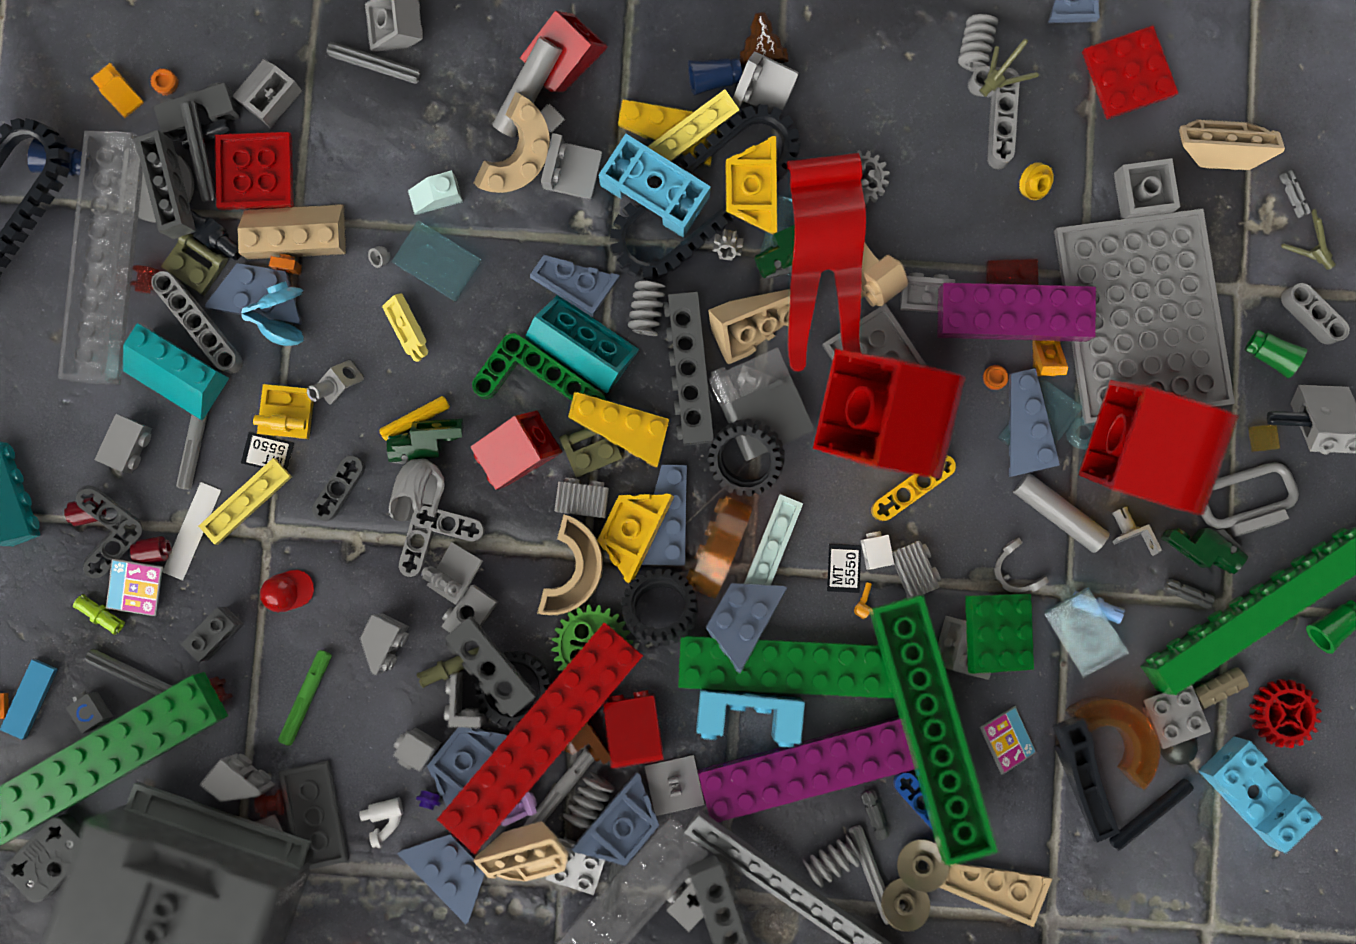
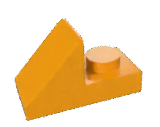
[91,63,144,118]
[1033,340,1068,376]

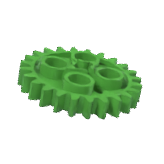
[551,605,633,671]

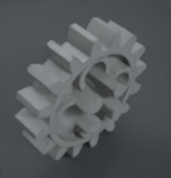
[857,150,889,206]

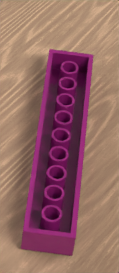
[698,715,915,822]

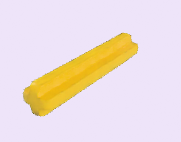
[379,396,450,441]

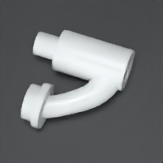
[359,797,403,848]

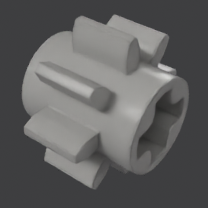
[713,229,744,261]

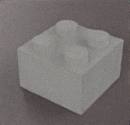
[1114,158,1180,219]

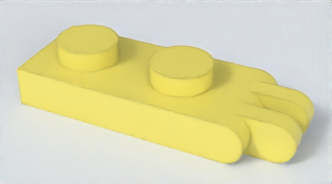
[382,293,428,362]

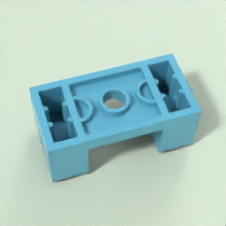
[599,134,711,238]
[696,689,804,747]
[1198,736,1323,853]

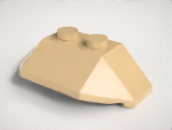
[1179,120,1285,170]
[473,821,569,881]

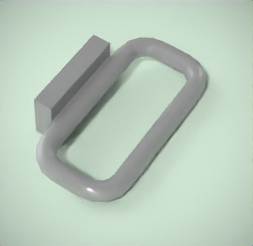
[1202,462,1299,538]

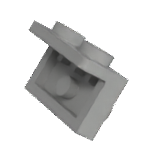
[900,273,955,313]

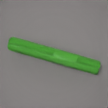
[278,650,332,746]

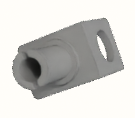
[307,360,364,405]
[1112,507,1162,556]

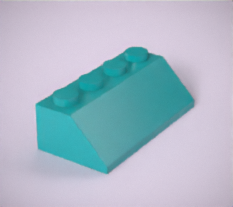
[525,295,639,393]
[123,323,229,420]
[0,442,41,546]

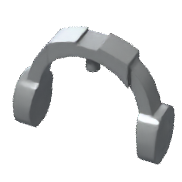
[993,537,1049,592]

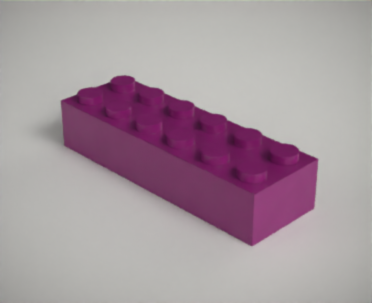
[937,283,1096,342]

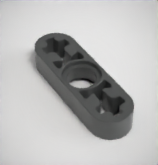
[312,456,365,521]

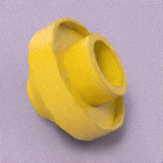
[1019,162,1054,200]

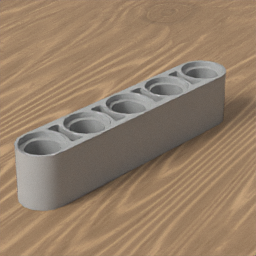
[151,271,243,374]

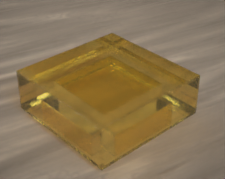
[1248,425,1280,452]

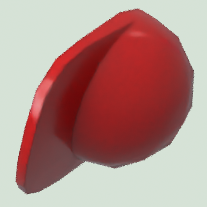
[260,570,314,613]

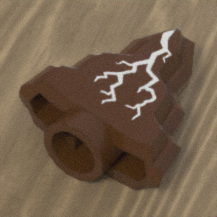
[740,12,789,67]

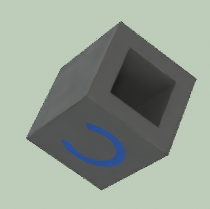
[66,691,114,733]

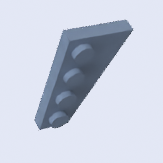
[1009,368,1060,477]
[642,465,687,565]

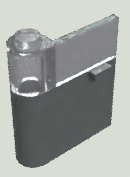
[708,347,815,461]

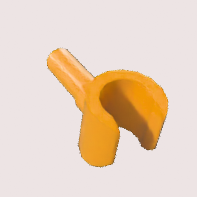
[854,582,872,619]

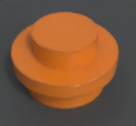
[983,365,1008,390]

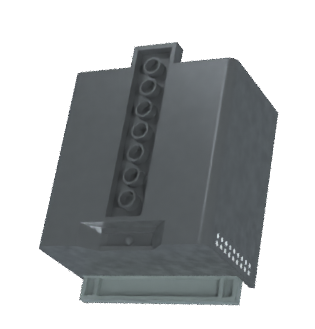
[41,782,311,944]

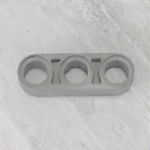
[1281,283,1350,345]

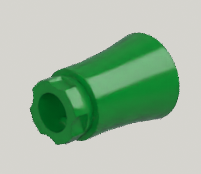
[1245,329,1307,379]
[1306,600,1356,654]

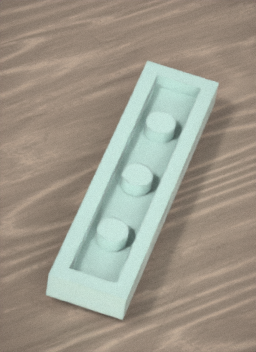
[744,494,803,585]

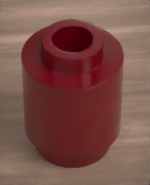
[64,497,107,526]
[130,536,172,564]

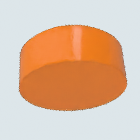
[151,69,178,95]

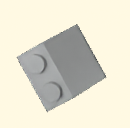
[365,0,423,52]

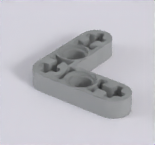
[399,506,485,577]

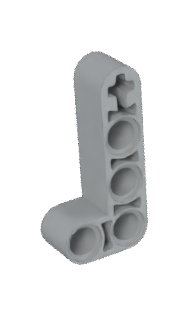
[968,66,1020,169]

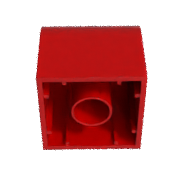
[813,349,966,479]
[1078,380,1238,515]

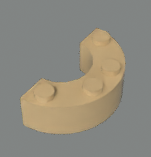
[474,92,550,193]
[861,243,908,307]
[537,515,603,615]

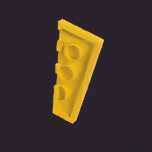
[618,100,717,166]
[568,392,669,467]

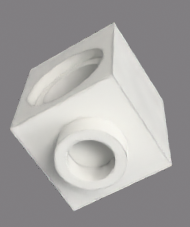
[861,531,895,570]

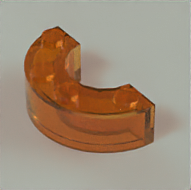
[686,496,753,599]
[1065,697,1160,790]

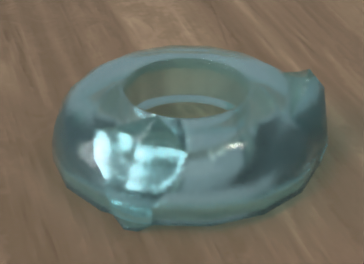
[1066,417,1095,449]

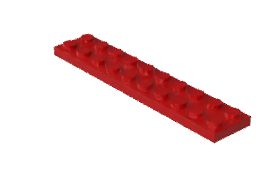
[436,622,644,854]

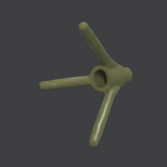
[979,39,1039,97]
[1281,209,1336,270]

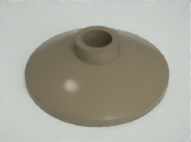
[897,839,949,893]
[881,878,930,931]

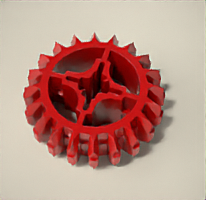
[1249,679,1322,748]

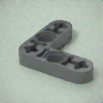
[76,485,142,578]

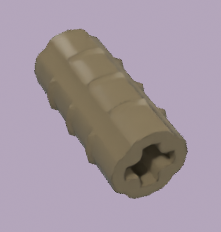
[1193,667,1249,709]

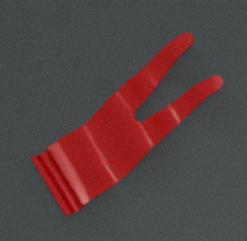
[787,153,866,372]

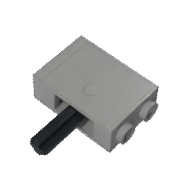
[1267,385,1356,455]

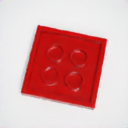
[1082,26,1178,119]
[215,132,293,210]

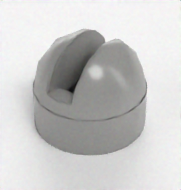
[368,246,390,268]

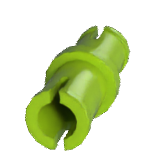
[73,594,125,635]

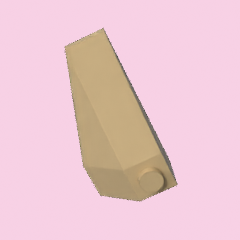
[708,289,790,364]

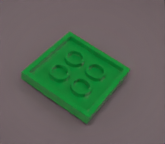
[965,594,1034,674]

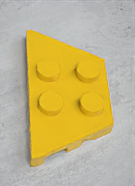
[725,136,777,234]
[597,494,674,583]

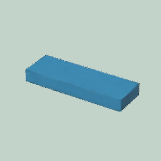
[0,659,58,740]

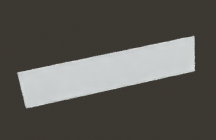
[162,482,221,580]

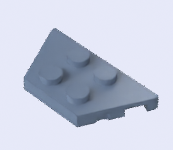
[205,263,302,325]
[707,583,787,673]
[427,727,508,807]
[571,772,659,866]
[398,833,485,924]

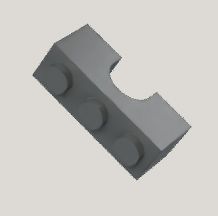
[153,83,240,140]

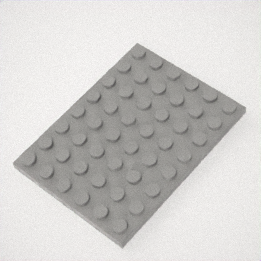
[1054,209,1235,424]

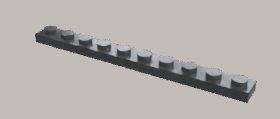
[684,810,892,944]

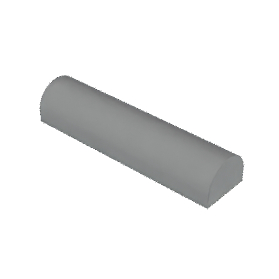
[492,36,562,137]
[1013,472,1110,553]

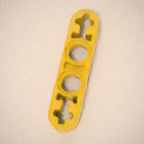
[871,455,956,521]

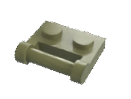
[161,233,228,296]
[559,428,622,478]

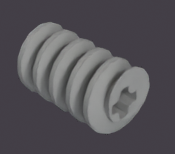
[958,14,998,72]
[628,281,666,336]
[563,772,615,830]
[803,835,859,888]

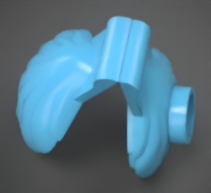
[241,281,304,346]

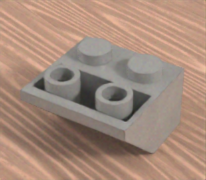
[232,59,302,128]
[360,613,409,675]
[200,753,275,801]

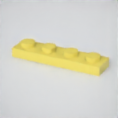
[648,89,740,161]
[198,458,292,545]

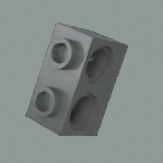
[181,607,244,662]

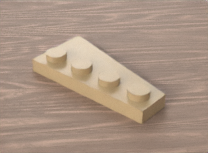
[939,863,1052,927]

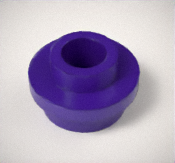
[416,790,441,810]

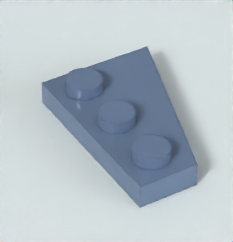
[530,255,620,317]

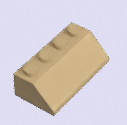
[238,205,346,260]

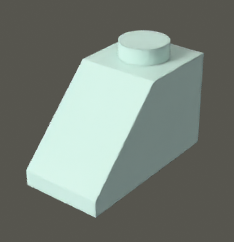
[408,170,463,215]

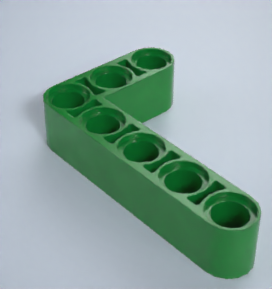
[472,333,606,401]

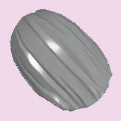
[389,458,445,521]

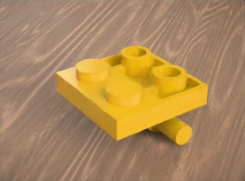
[253,384,314,439]

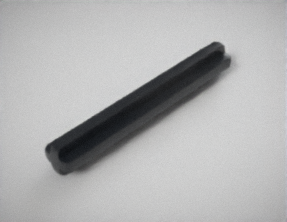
[1109,778,1194,851]

